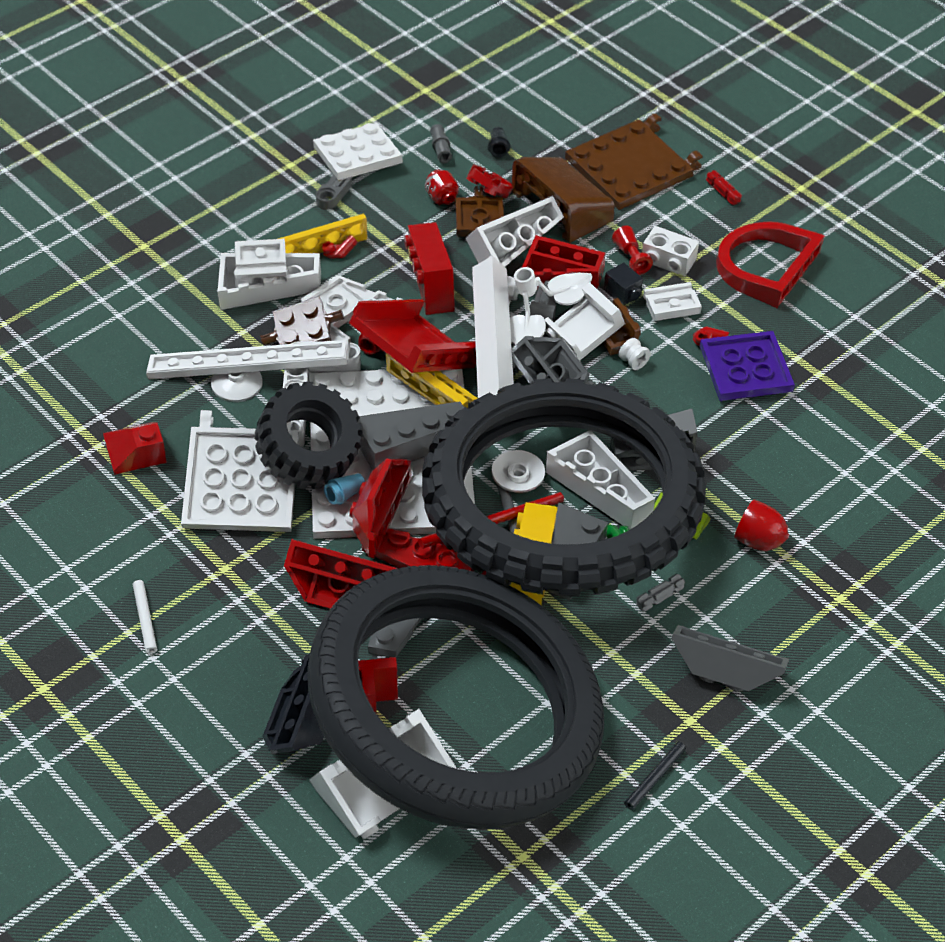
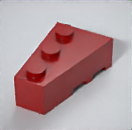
[522,235,605,290]

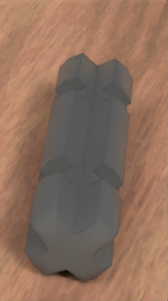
[636,574,685,611]

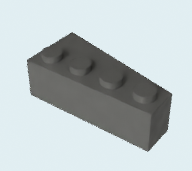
[357,401,464,470]

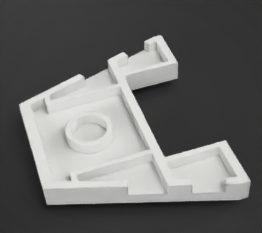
[301,275,403,343]

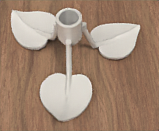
[507,267,592,345]

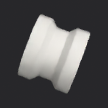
[619,338,651,370]

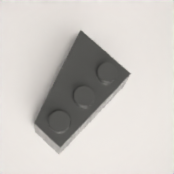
[546,502,608,601]

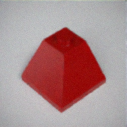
[103,422,167,475]

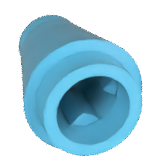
[324,473,365,505]

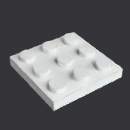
[313,123,403,180]

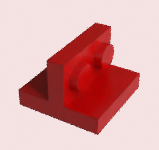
[358,657,398,713]

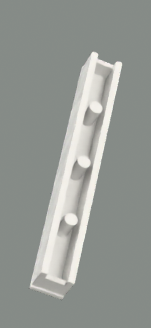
[472,255,514,398]

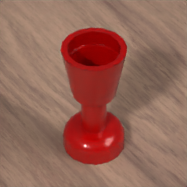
[612,226,653,275]

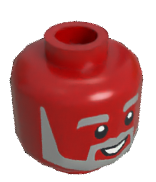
[425,170,459,205]

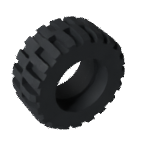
[254,382,363,489]

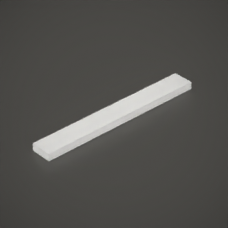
[146,340,350,379]

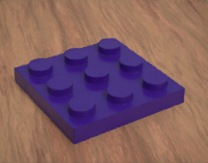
[700,331,795,401]

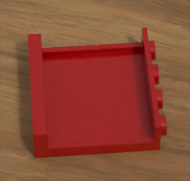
[349,299,477,373]

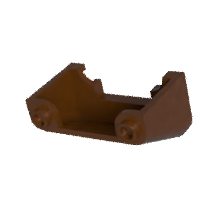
[511,157,615,243]

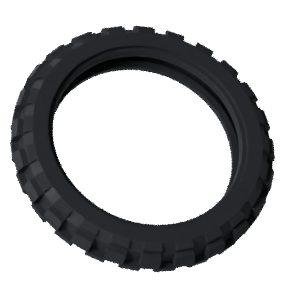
[422,378,706,596]

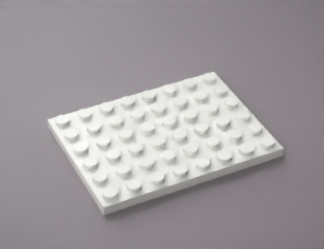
[309,369,475,539]

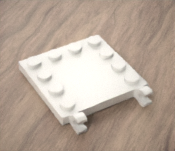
[181,410,299,532]

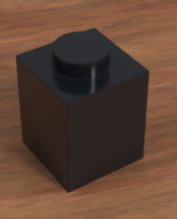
[604,262,643,306]

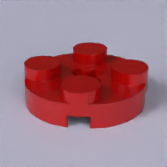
[466,165,514,199]

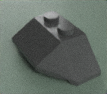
[512,336,590,384]
[671,625,789,691]

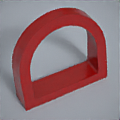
[716,222,825,308]

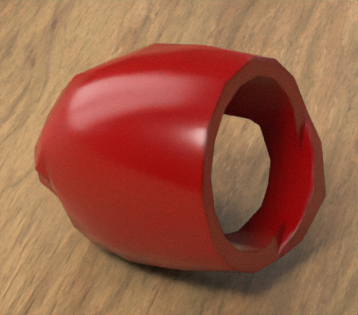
[734,499,789,552]

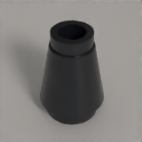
[488,127,510,157]

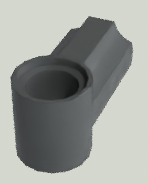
[530,281,557,322]

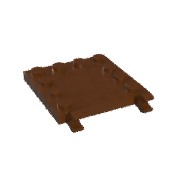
[565,113,703,210]

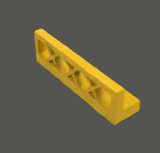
[278,214,367,253]
[386,353,478,408]

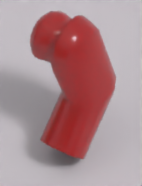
[321,235,358,258]

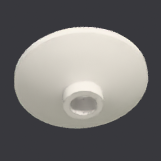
[211,371,262,402]
[492,450,545,493]

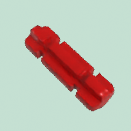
[706,170,742,205]

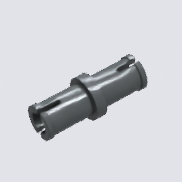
[430,124,452,163]

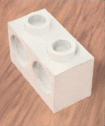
[642,226,699,276]

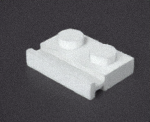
[235,239,287,279]
[643,282,702,321]

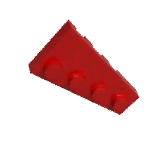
[362,528,474,572]

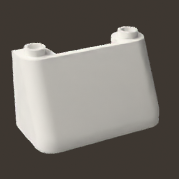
[310,709,457,839]

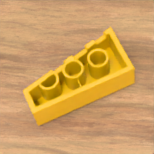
[510,502,558,605]

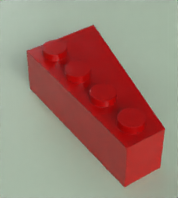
[404,222,455,315]

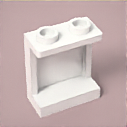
[544,283,625,360]

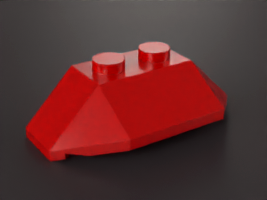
[349,458,411,558]
[284,539,398,609]

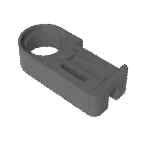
[316,174,352,210]

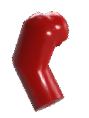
[693,327,729,346]

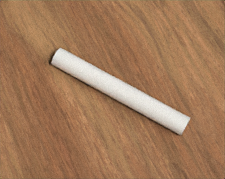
[133,580,157,654]

